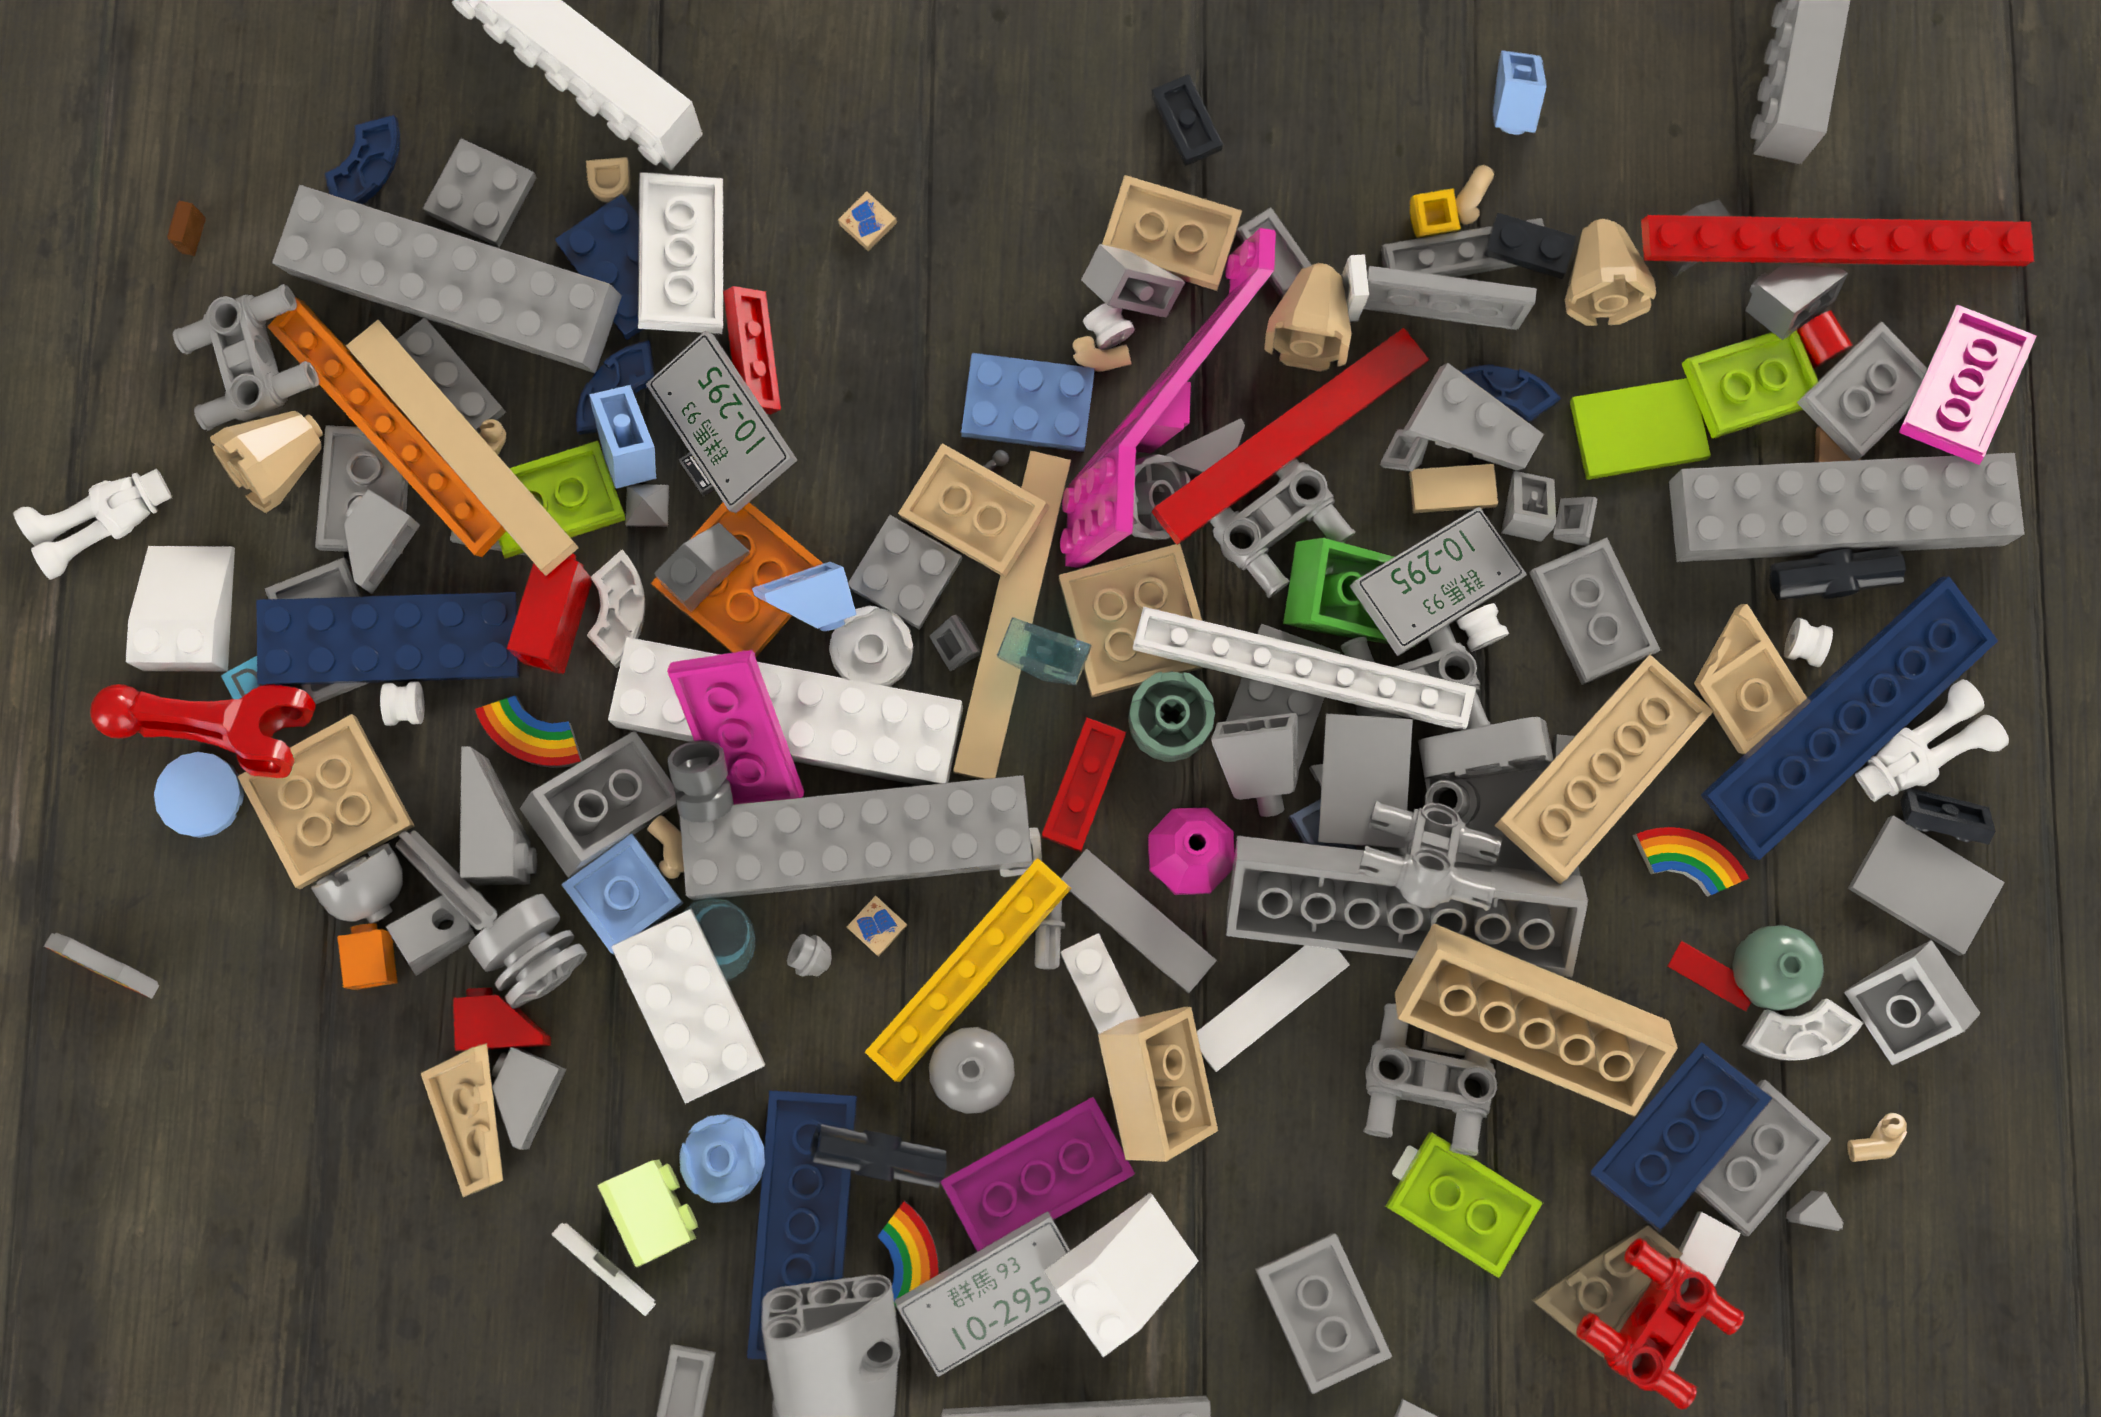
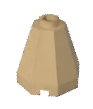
[1565,219,1656,326]
[1264,263,1352,371]
[210,411,323,513]

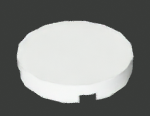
[829,606,914,687]

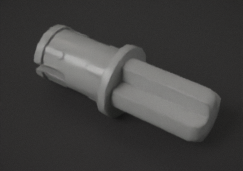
[1035,900,1065,970]

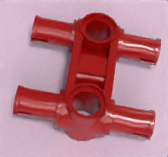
[1576,1238,1744,1410]

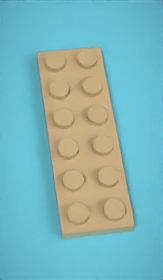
[1495,655,1714,884]

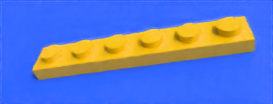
[865,858,1072,1082]

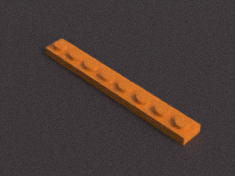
[267,297,506,557]

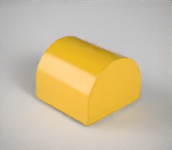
[1410,188,1460,238]

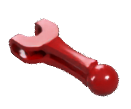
[90,684,316,778]

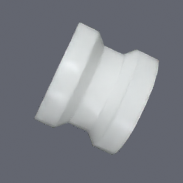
[1083,303,1135,350]
[1456,603,1509,652]
[1784,618,1833,667]
[380,682,425,726]

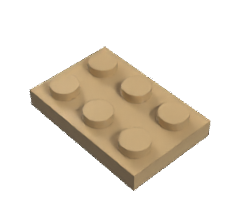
[1102,175,1242,291]
[898,443,1049,578]

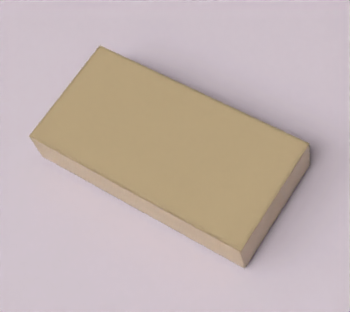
[1409,464,1498,513]

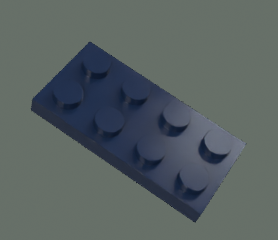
[1590,1042,1772,1232]

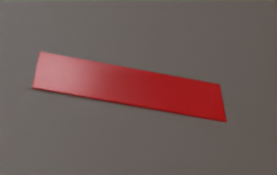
[1667,941,1751,1012]

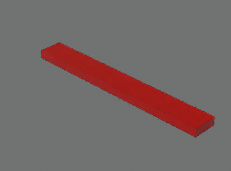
[1151,328,1429,545]

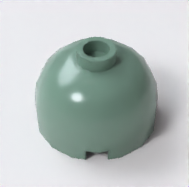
[1732,925,1824,1011]

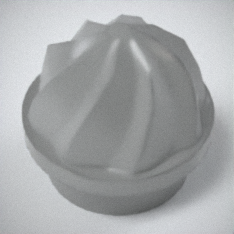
[787,934,832,977]

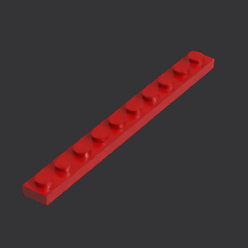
[1641,215,2034,266]

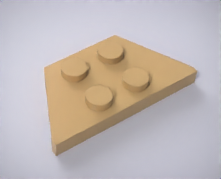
[1694,604,1807,754]

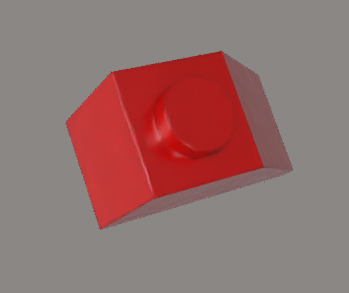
[453,988,551,1052]

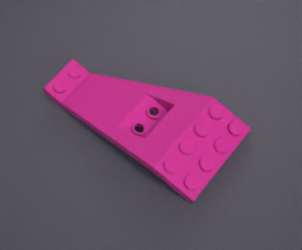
[1060,228,1276,568]

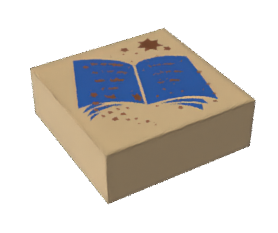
[838,191,897,251]
[847,896,908,957]

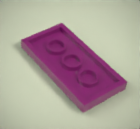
[941,1097,1135,1252]

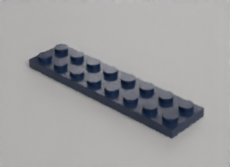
[1701,576,1998,860]

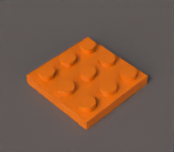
[651,502,823,658]

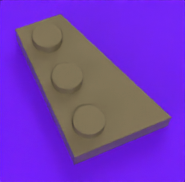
[1531,1225,1683,1358]

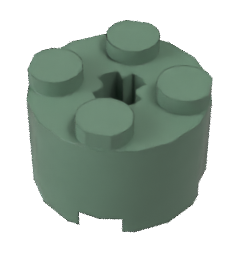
[1128,671,1215,762]

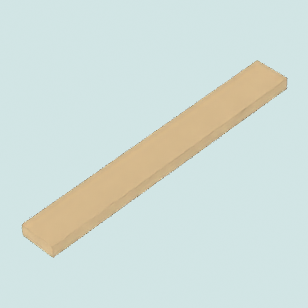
[346,320,579,576]
[953,451,1071,780]

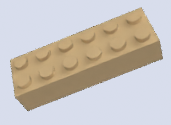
[1395,924,1677,1116]

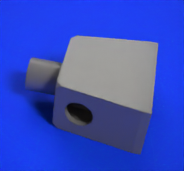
[1211,712,1299,817]
[386,890,484,976]

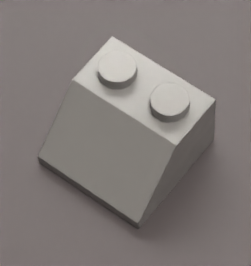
[1844,940,1981,1065]

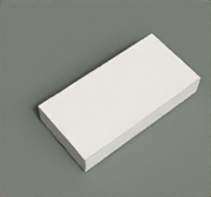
[1341,254,1369,322]

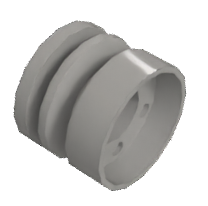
[468,894,587,1009]

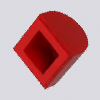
[1796,310,1853,369]

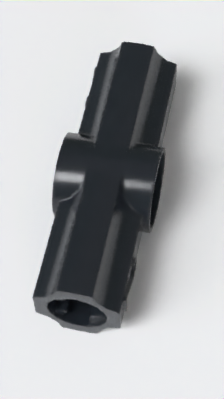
[1769,548,1906,601]
[810,1124,947,1188]

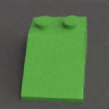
[1283,538,1415,647]

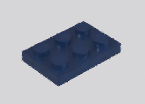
[554,194,643,340]

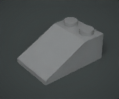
[520,731,677,878]
[460,747,537,886]

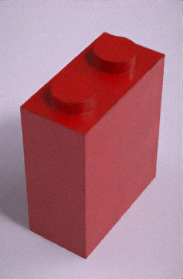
[507,554,593,675]

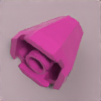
[1148,808,1235,895]

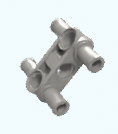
[173,284,319,431]
[1210,459,1355,598]
[1341,625,1491,730]
[1358,801,1503,910]
[1364,1004,1497,1156]

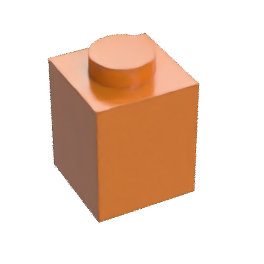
[337,923,398,990]

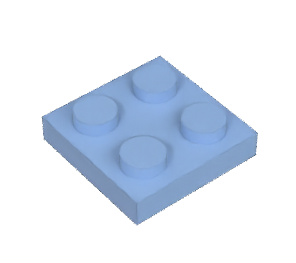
[561,833,683,954]

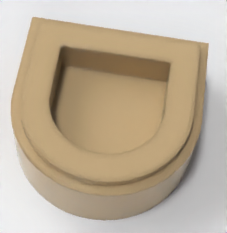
[586,157,631,203]

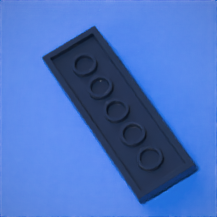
[256,592,519,686]
[747,1090,857,1360]

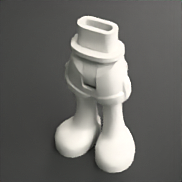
[13,469,172,580]
[1855,679,2009,802]

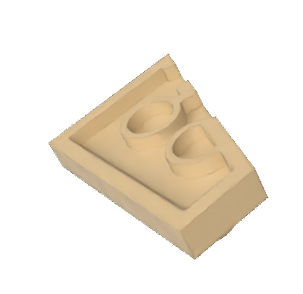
[421,1044,503,1197]

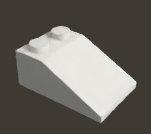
[126,546,235,672]
[1044,1192,1198,1357]

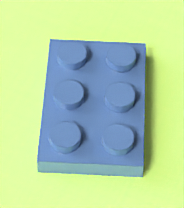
[961,353,1095,452]

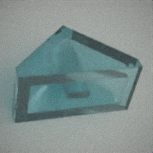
[997,617,1092,685]

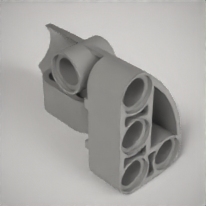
[1418,717,1580,876]
[762,1275,900,1417]

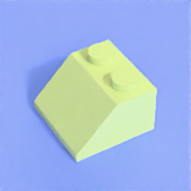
[598,1159,698,1267]

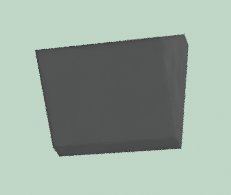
[929,615,982,671]

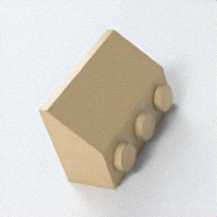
[1098,1007,1218,1162]

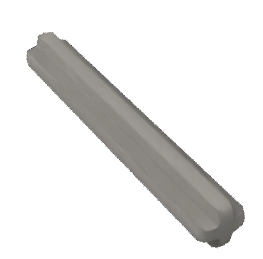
[396,830,497,930]

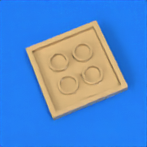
[1059,543,1204,698]
[237,714,414,889]

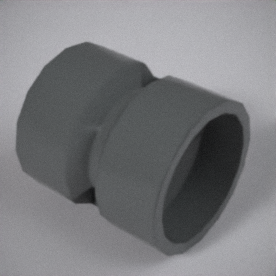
[668,740,734,823]

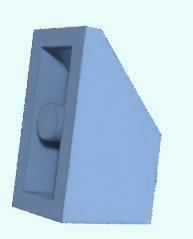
[1493,51,1546,135]
[590,385,656,488]
[752,562,857,631]

